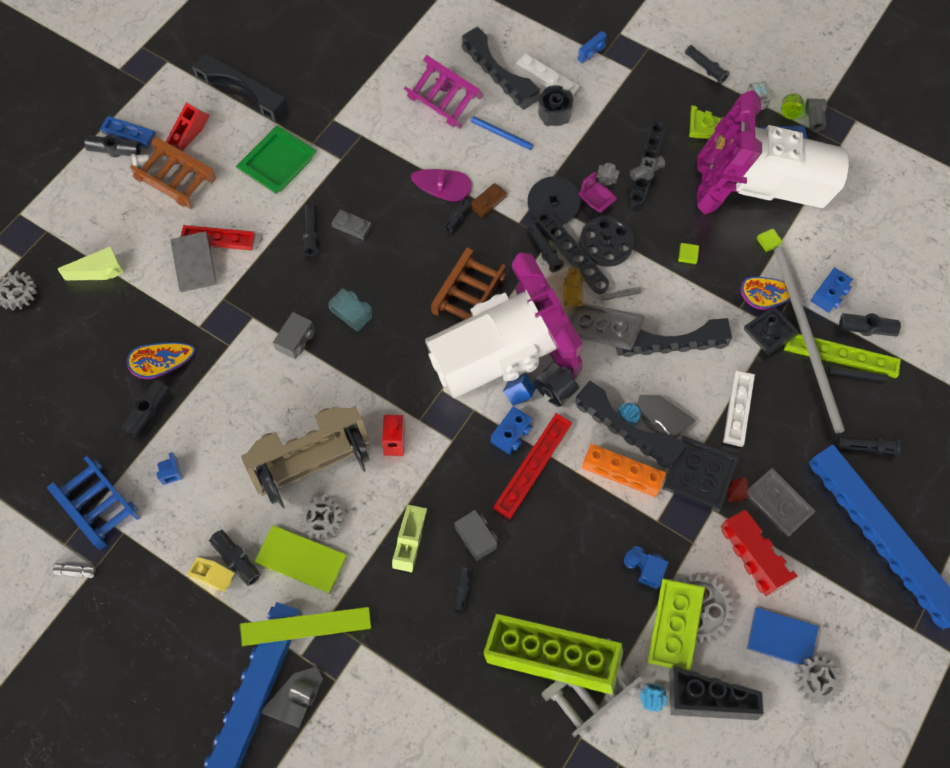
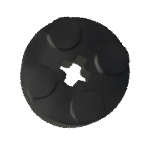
[538,85,573,126]
[533,362,580,407]

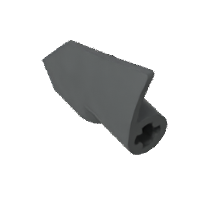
[637,395,695,438]
[261,667,323,728]

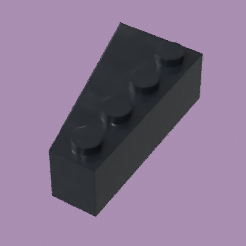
[669,665,764,720]

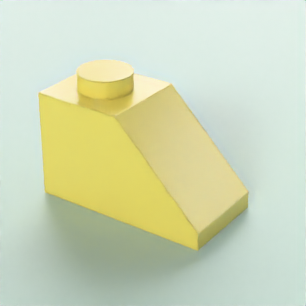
[187,557,235,592]

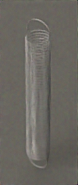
[594,287,646,301]

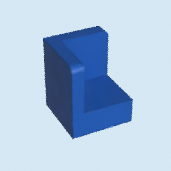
[503,373,536,406]
[156,452,183,485]

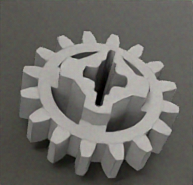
[0,271,37,310]
[298,496,343,541]
[794,656,843,704]

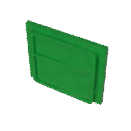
[236,125,317,194]

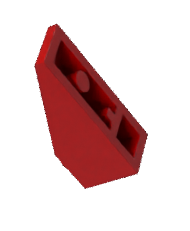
[165,102,210,151]

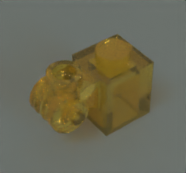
[563,267,584,306]

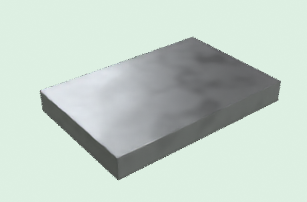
[170,231,217,292]
[743,468,816,538]

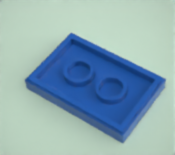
[747,607,818,665]

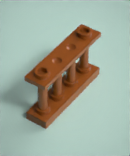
[130,137,216,209]
[431,248,507,320]

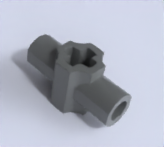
[630,156,666,181]

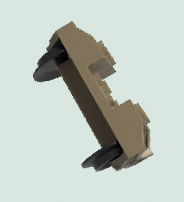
[241,406,371,509]

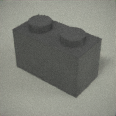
[273,312,315,359]
[455,510,498,561]

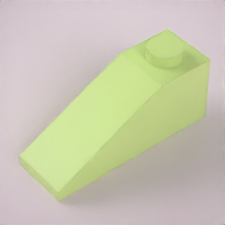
[58,247,123,280]

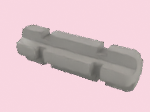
[53,563,96,578]

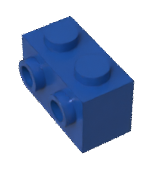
[810,267,853,313]
[491,406,533,455]

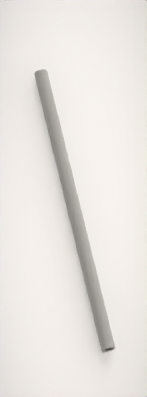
[774,247,845,433]

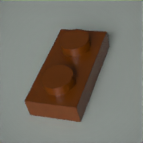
[470,182,507,218]

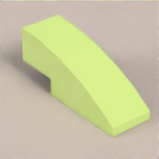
[392,505,427,572]

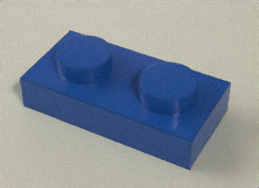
[577,31,607,63]

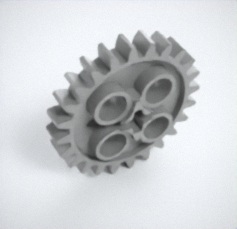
[680,574,735,644]

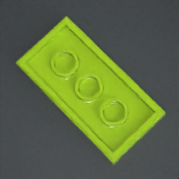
[254,525,347,594]
[647,578,705,672]

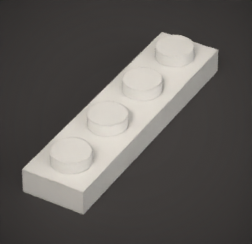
[515,53,579,96]
[723,371,755,447]

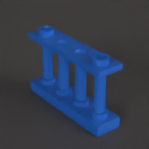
[46,456,140,550]

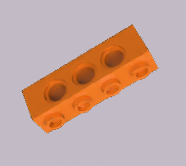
[581,443,666,498]

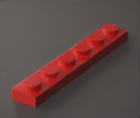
[493,413,573,520]

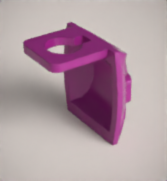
[579,172,617,213]

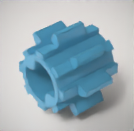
[616,402,641,427]
[640,683,668,712]

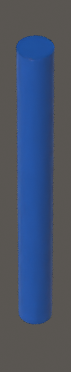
[471,116,534,151]

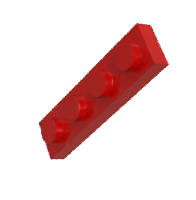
[180,225,256,251]

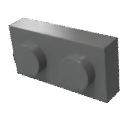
[332,210,372,240]

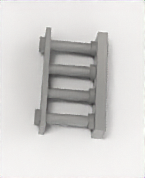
[541,638,643,737]

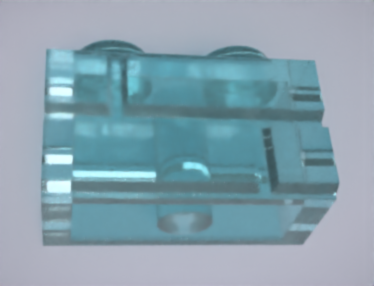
[328,289,372,332]

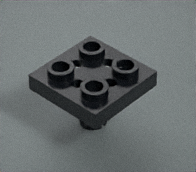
[744,307,799,355]

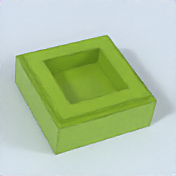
[757,229,783,252]
[678,243,699,264]

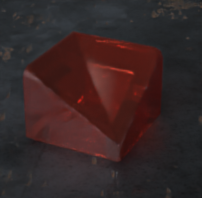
[727,477,748,502]

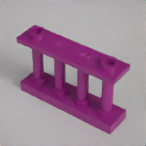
[404,54,484,129]

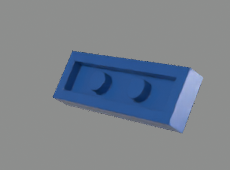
[100,116,156,148]

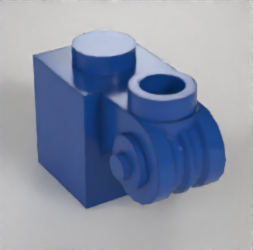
[624,546,668,589]

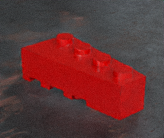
[721,510,798,597]

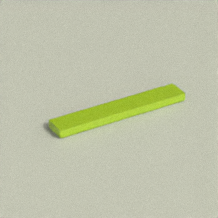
[784,334,901,378]
[240,607,371,646]

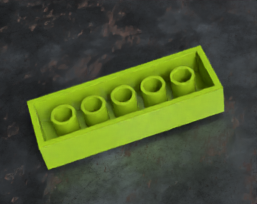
[483,614,623,695]

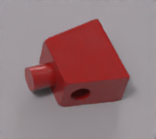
[382,415,405,456]

